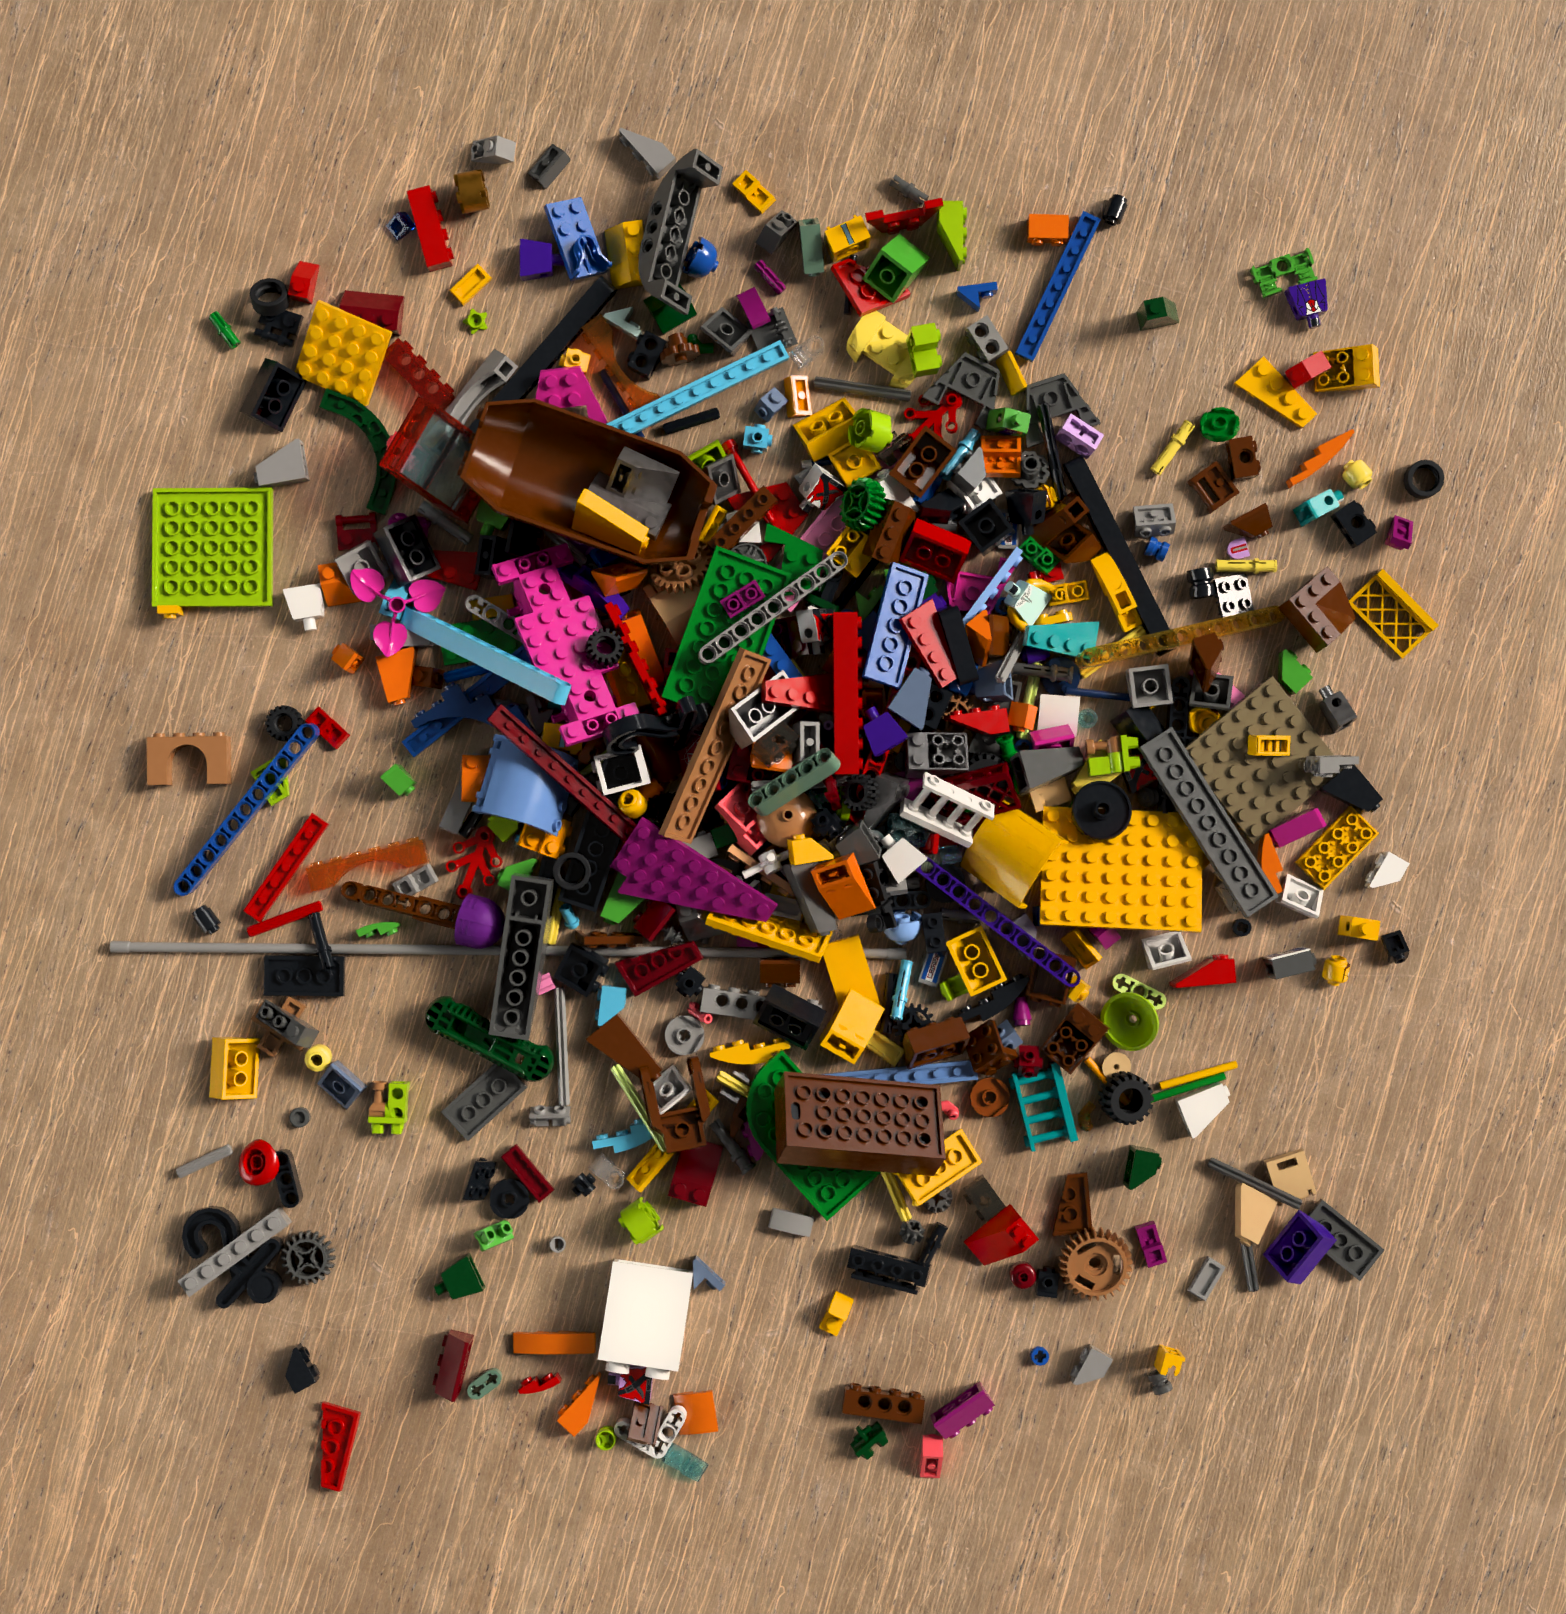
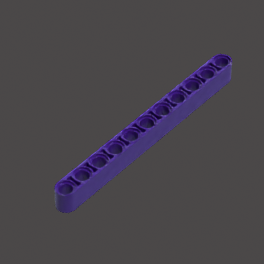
[916,848,1081,987]

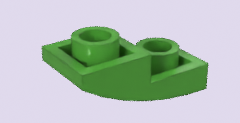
[356,922,402,939]

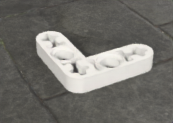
[614,1405,687,1459]

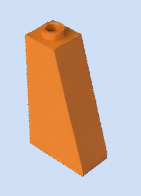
[622,608,664,687]

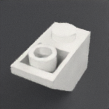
[1365,852,1410,888]

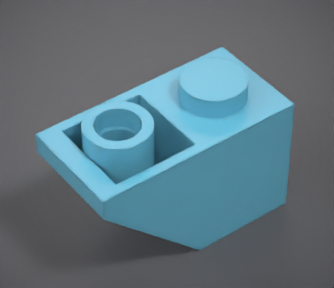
[379,578,412,621]
[595,985,627,1026]

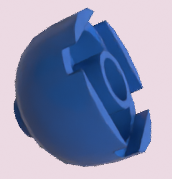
[682,236,719,278]

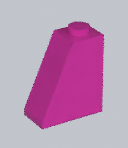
[1268,808,1327,848]

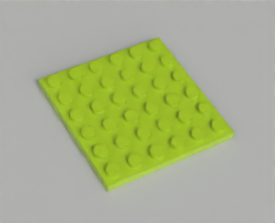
[152,487,273,607]

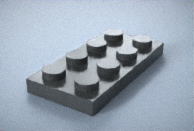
[441,1064,528,1141]
[1308,1199,1384,1281]

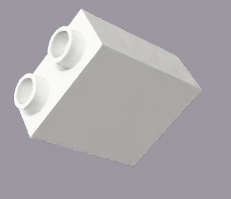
[598,1259,693,1380]

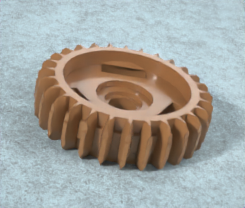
[1058,1226,1133,1301]

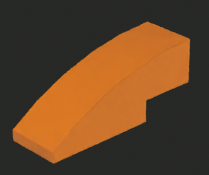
[1257,833,1283,894]

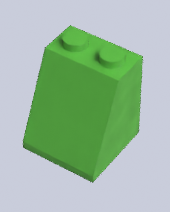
[862,233,930,303]

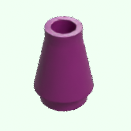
[1012,997,1032,1026]

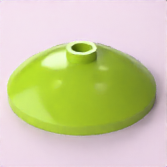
[1100,992,1159,1051]

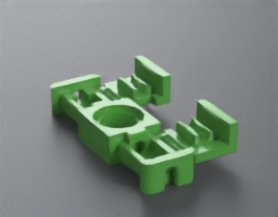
[1250,248,1318,298]

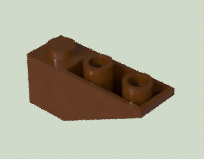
[1030,492,1090,545]

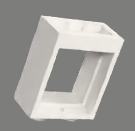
[591,744,651,796]

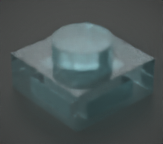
[939,844,962,864]

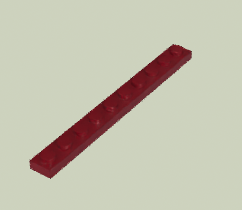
[487,704,637,842]

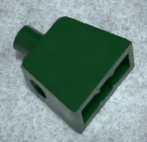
[434,1253,485,1300]

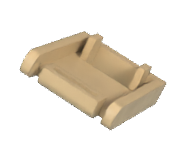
[1264,1148,1317,1206]

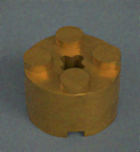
[453,169,490,214]

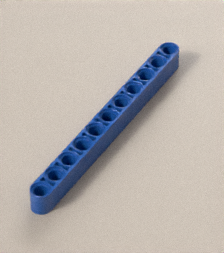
[173,723,320,896]

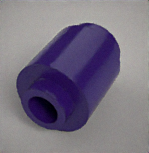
[1020,646,1050,664]

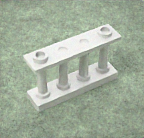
[900,772,994,848]

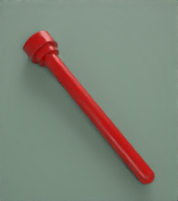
[721,439,775,524]

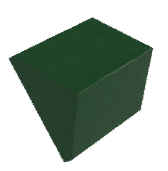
[643,284,697,335]

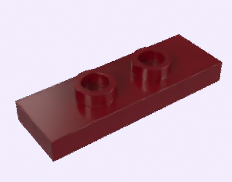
[501,1143,555,1203]

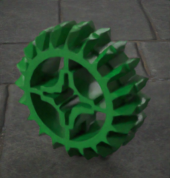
[839,477,887,531]

